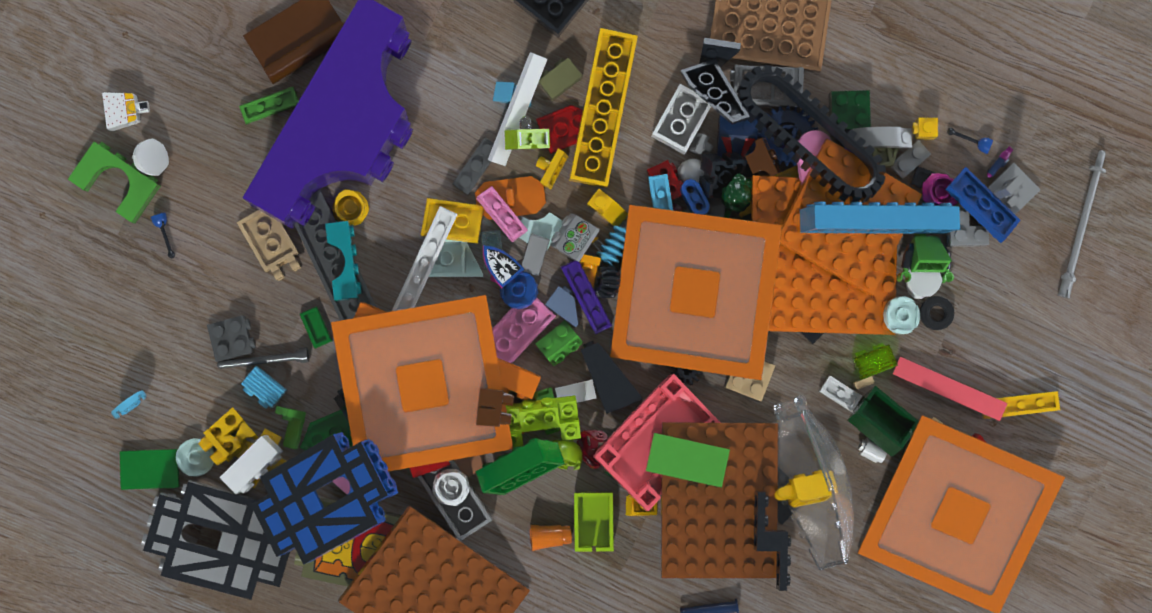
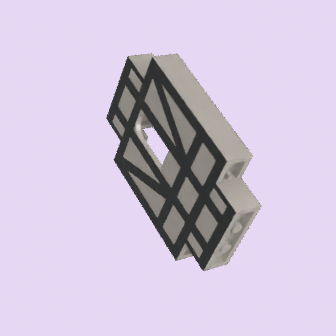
[141,480,290,600]

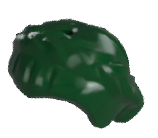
[722,174,752,213]

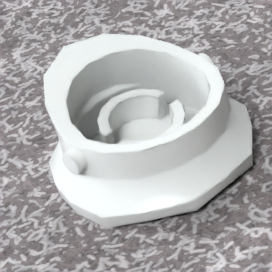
[132,138,169,176]
[906,269,942,299]
[432,469,470,506]

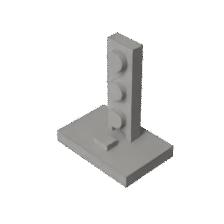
[987,163,1041,214]

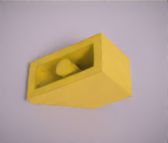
[587,189,628,226]

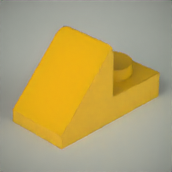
[625,495,658,516]

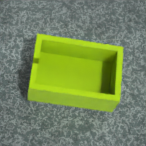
[574,492,614,552]

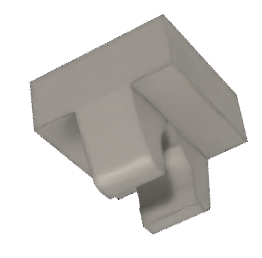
[689,133,714,154]

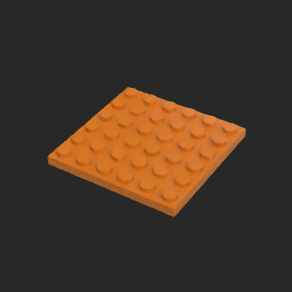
[780,138,922,296]

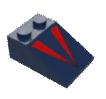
[717,115,758,177]

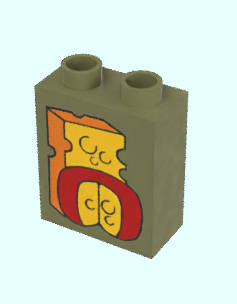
[294,498,401,587]

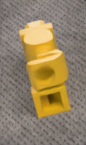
[198,407,258,465]

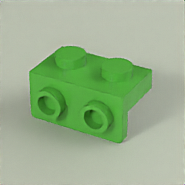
[535,320,583,366]

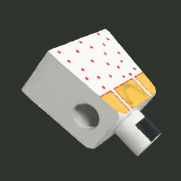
[102,92,150,131]

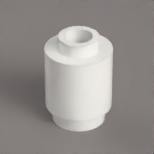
[858,438,887,463]

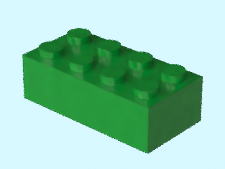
[476,438,565,495]

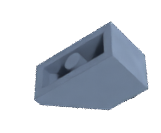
[545,286,578,328]

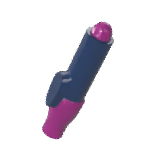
[987,146,1013,178]

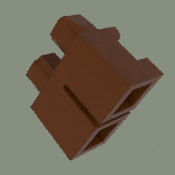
[476,387,514,427]

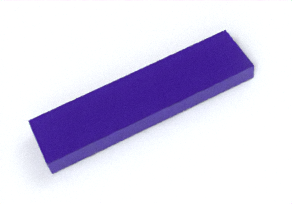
[560,260,612,335]

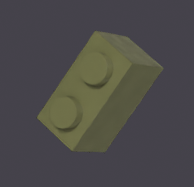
[538,57,583,102]

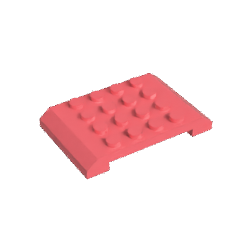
[593,374,721,511]

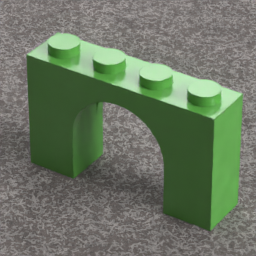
[68,141,161,224]

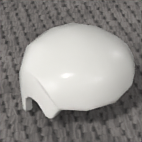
[677,159,704,183]

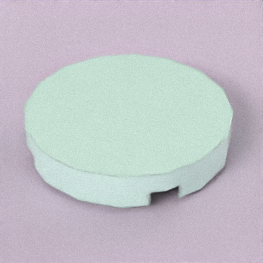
[883,296,920,334]
[176,438,214,477]

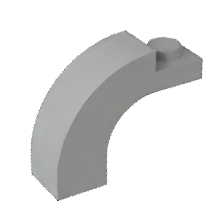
[842,127,912,149]

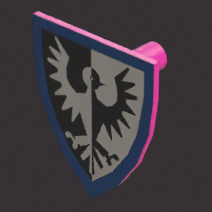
[483,245,524,288]

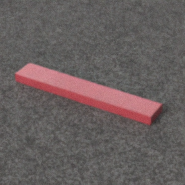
[892,357,1008,421]

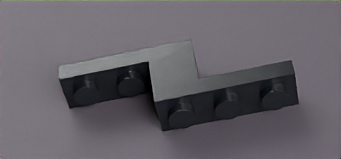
[754,491,791,591]

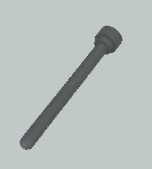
[217,347,309,369]

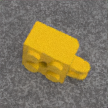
[774,470,836,508]

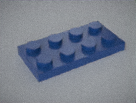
[945,167,1020,243]

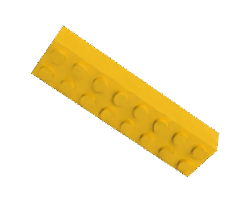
[569,28,638,188]

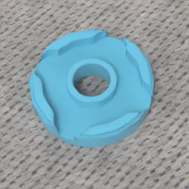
[111,390,147,419]

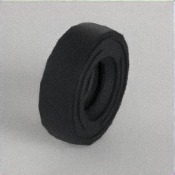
[920,296,954,330]

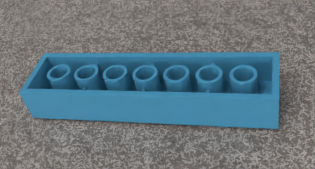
[800,202,960,234]

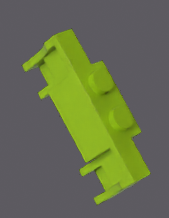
[506,395,581,447]

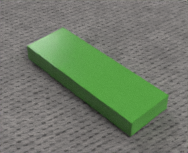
[239,87,299,125]

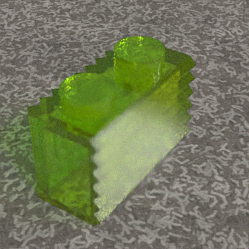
[851,342,898,380]

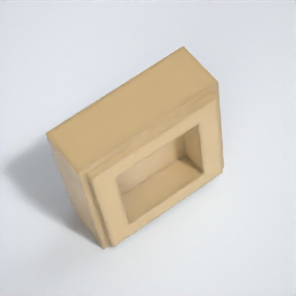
[852,376,874,390]

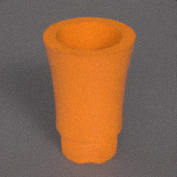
[530,525,572,551]

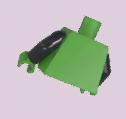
[897,234,954,283]

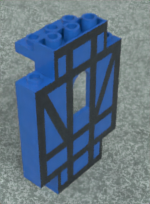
[250,432,399,565]

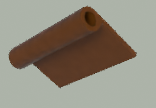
[243,0,346,84]

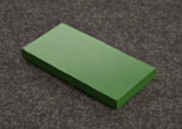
[645,433,730,488]

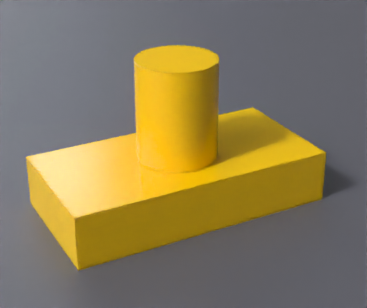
[536,149,569,190]

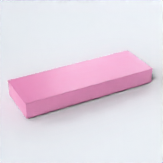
[476,186,528,242]

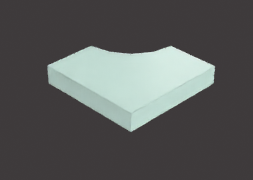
[519,212,562,250]

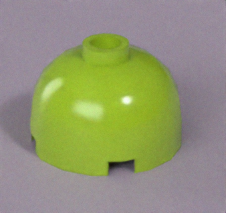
[551,439,583,470]

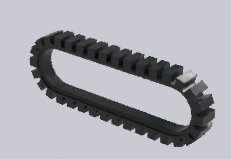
[736,65,886,203]

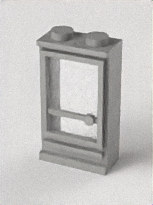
[730,65,804,108]

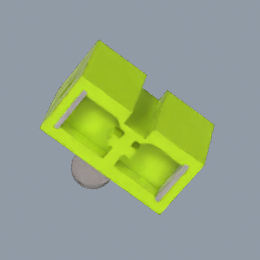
[504,116,550,150]

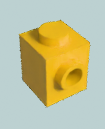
[912,118,938,140]

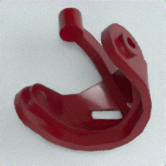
[577,430,609,469]

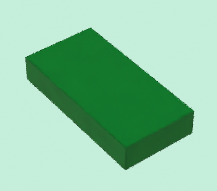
[300,306,332,349]

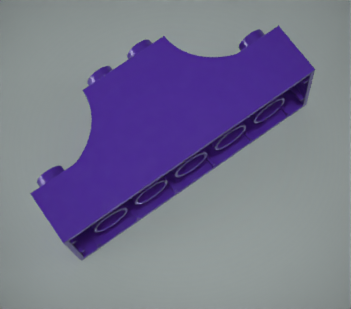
[242,0,413,229]

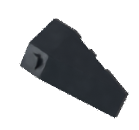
[680,59,750,125]

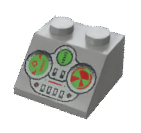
[550,213,600,262]

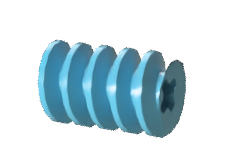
[596,226,626,268]

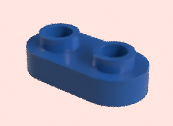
[680,179,710,215]

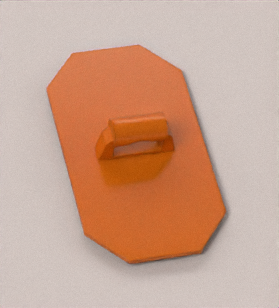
[475,176,546,220]

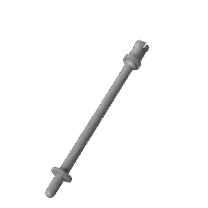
[1057,150,1106,299]

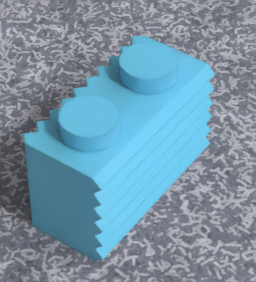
[241,366,287,409]

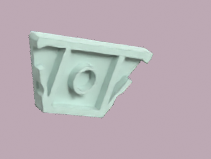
[429,239,483,277]

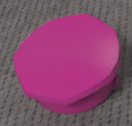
[922,174,958,206]

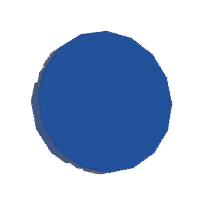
[500,271,538,309]

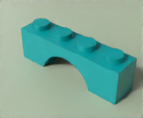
[325,221,361,301]

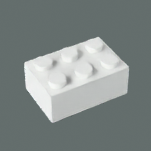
[651,84,711,155]
[219,435,283,494]

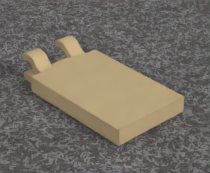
[237,210,301,281]

